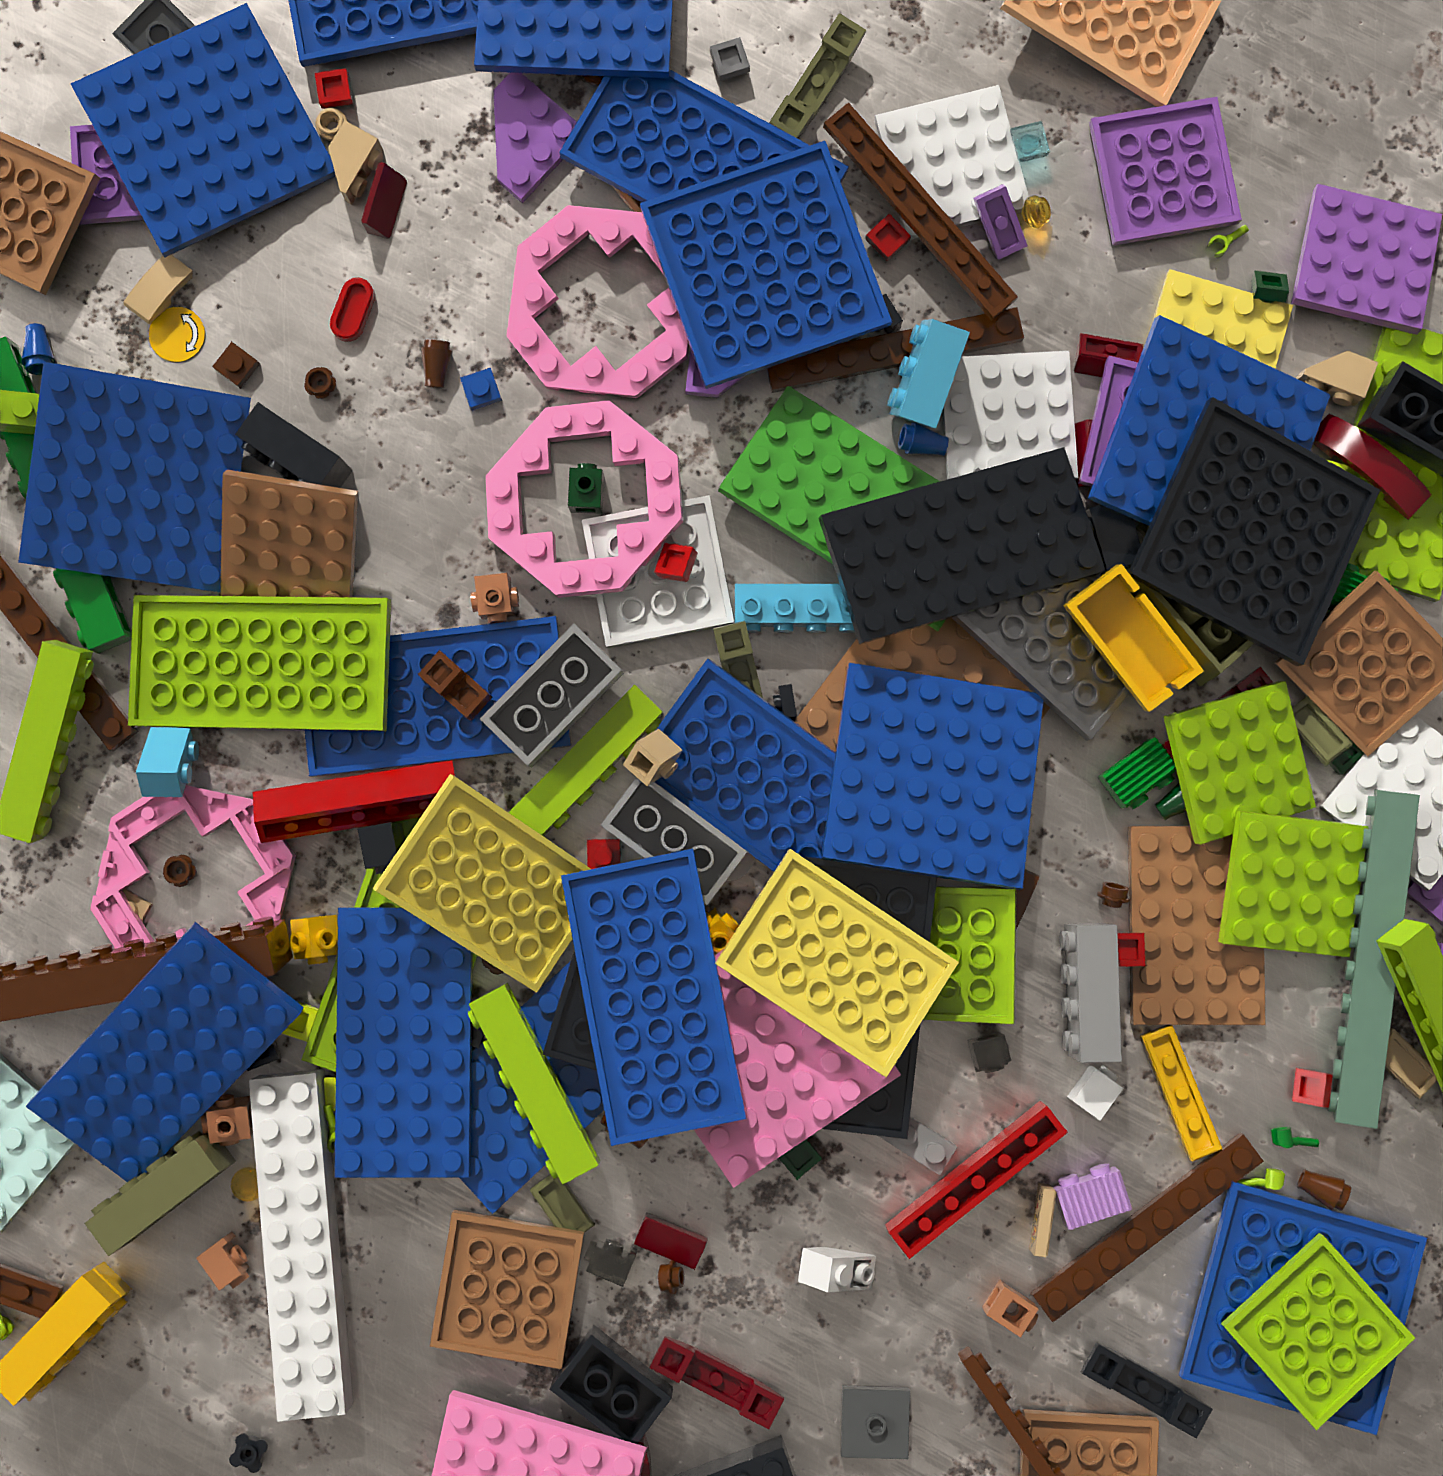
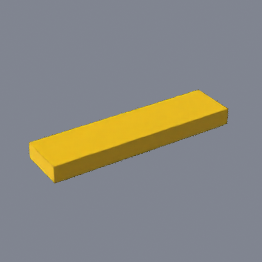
[1140,1025,1223,1162]

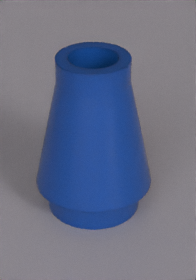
[21,323,55,375]
[898,422,949,456]

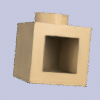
[623,729,683,786]

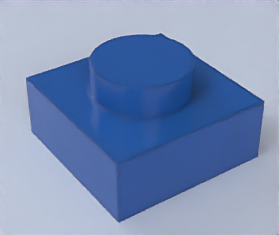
[460,367,502,411]

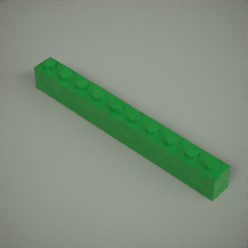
[0,336,132,654]

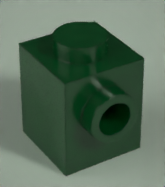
[568,463,604,514]

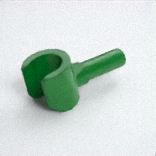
[1271,1127,1319,1148]

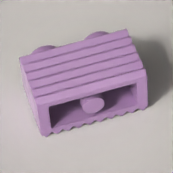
[1052,1163,1132,1230]

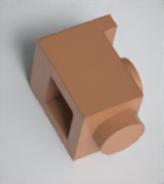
[196,1231,250,1291]
[982,1280,1039,1338]

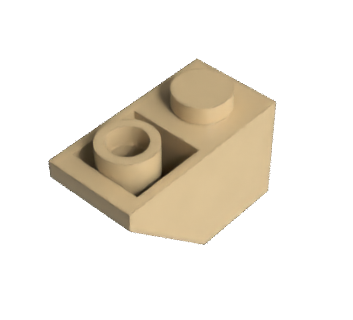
[328,120,384,205]
[1296,351,1378,406]

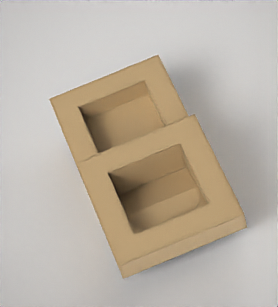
[124,254,193,324]

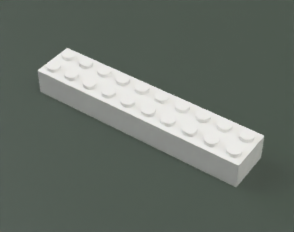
[249,1069,353,1422]

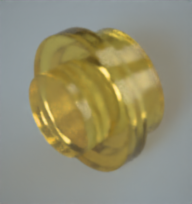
[1022,195,1051,229]
[231,1167,259,1202]

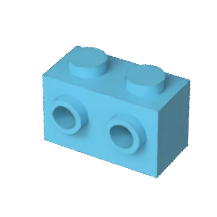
[136,727,199,797]

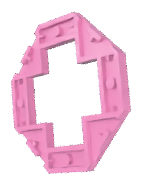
[507,205,689,398]
[486,400,683,598]
[90,785,296,948]

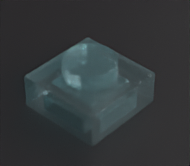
[1010,121,1050,163]

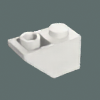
[798,1247,876,1292]

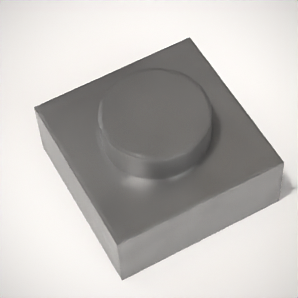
[710,37,750,81]

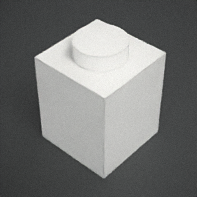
[1067,1065,1123,1121]

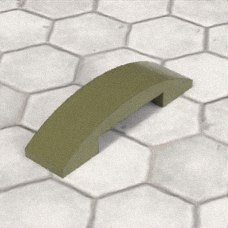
[769,13,866,139]
[713,621,763,698]

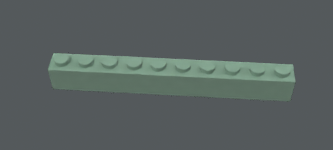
[1328,789,1420,1129]

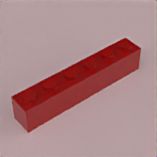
[253,760,455,843]
[885,1101,1068,1259]

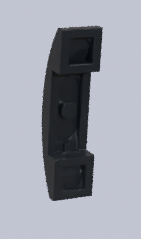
[1080,1342,1213,1439]

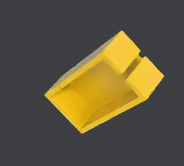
[1063,564,1204,712]
[0,1262,132,1406]

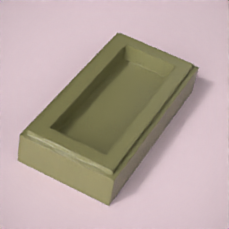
[1292,696,1353,767]
[530,1174,595,1232]

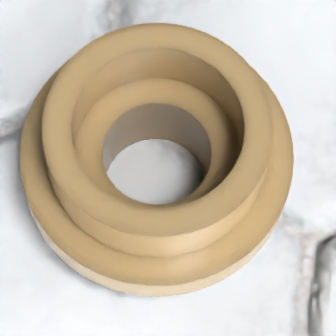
[315,108,348,141]

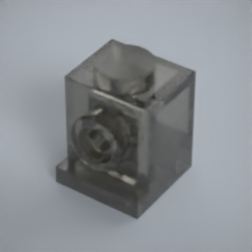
[967,1032,1011,1073]
[584,1239,637,1287]

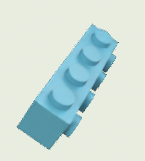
[735,584,855,633]

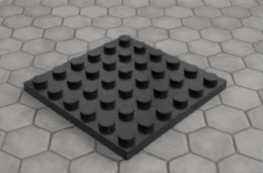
[1128,397,1380,666]

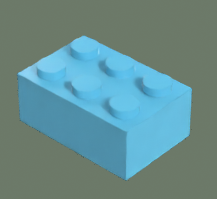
[887,319,970,428]

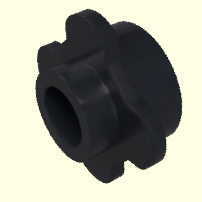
[229,1433,268,1473]

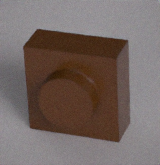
[212,341,260,389]

